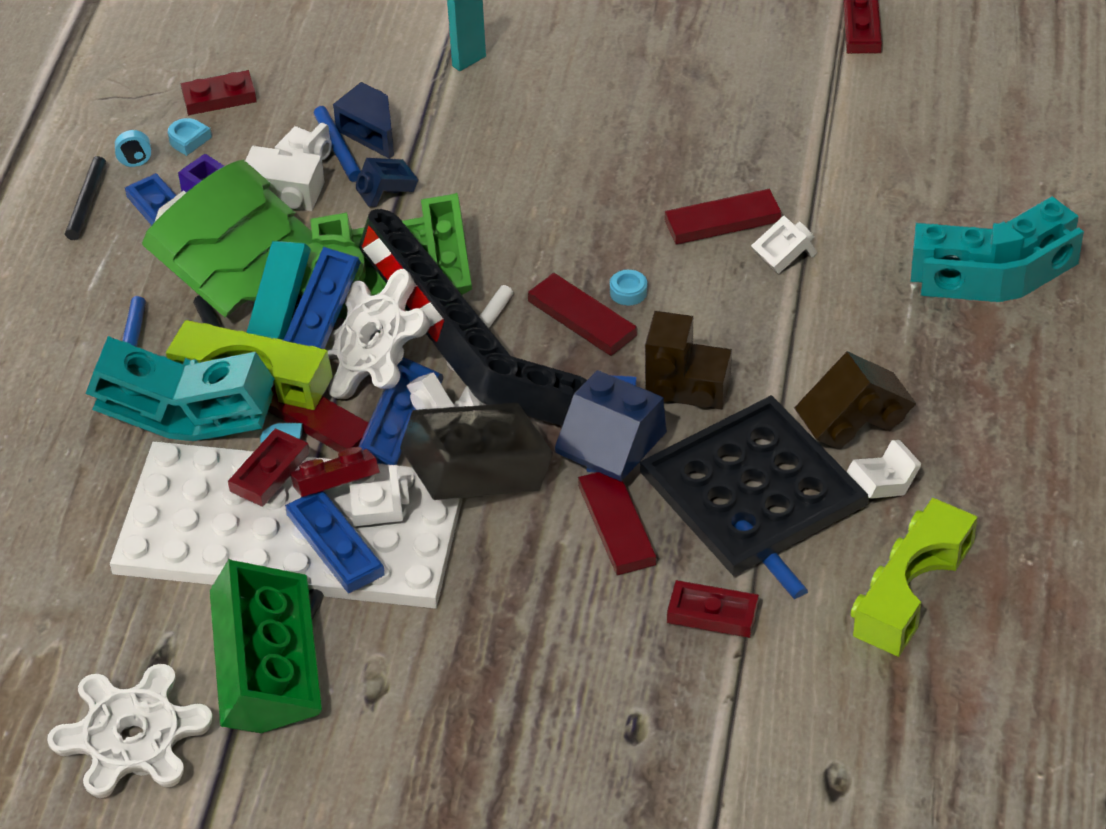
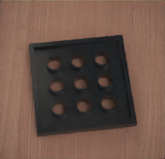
[640,395,868,576]

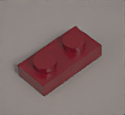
[180,70,257,116]
[228,428,310,507]
[290,447,380,497]
[667,580,759,638]

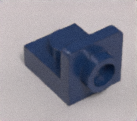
[356,158,419,207]

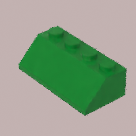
[209,559,322,733]

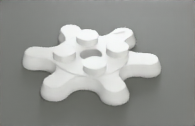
[325,269,430,399]
[47,664,213,798]

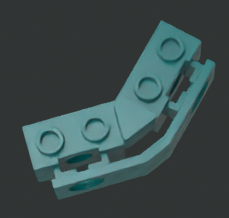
[910,196,1084,302]
[85,336,274,441]

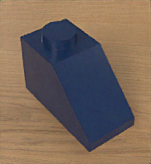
[333,82,394,159]

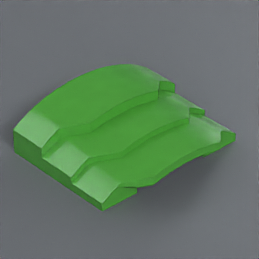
[142,160,312,318]
[310,193,472,333]

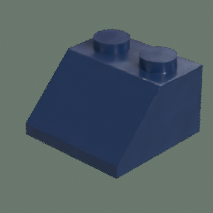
[555,370,667,482]

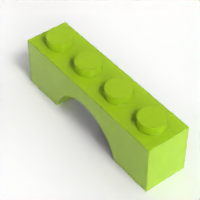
[165,320,333,410]
[851,497,978,657]

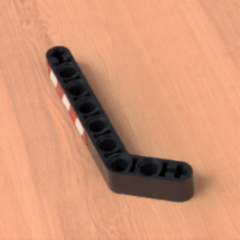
[359,209,587,426]

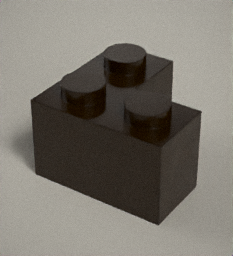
[645,311,732,410]
[794,351,917,449]

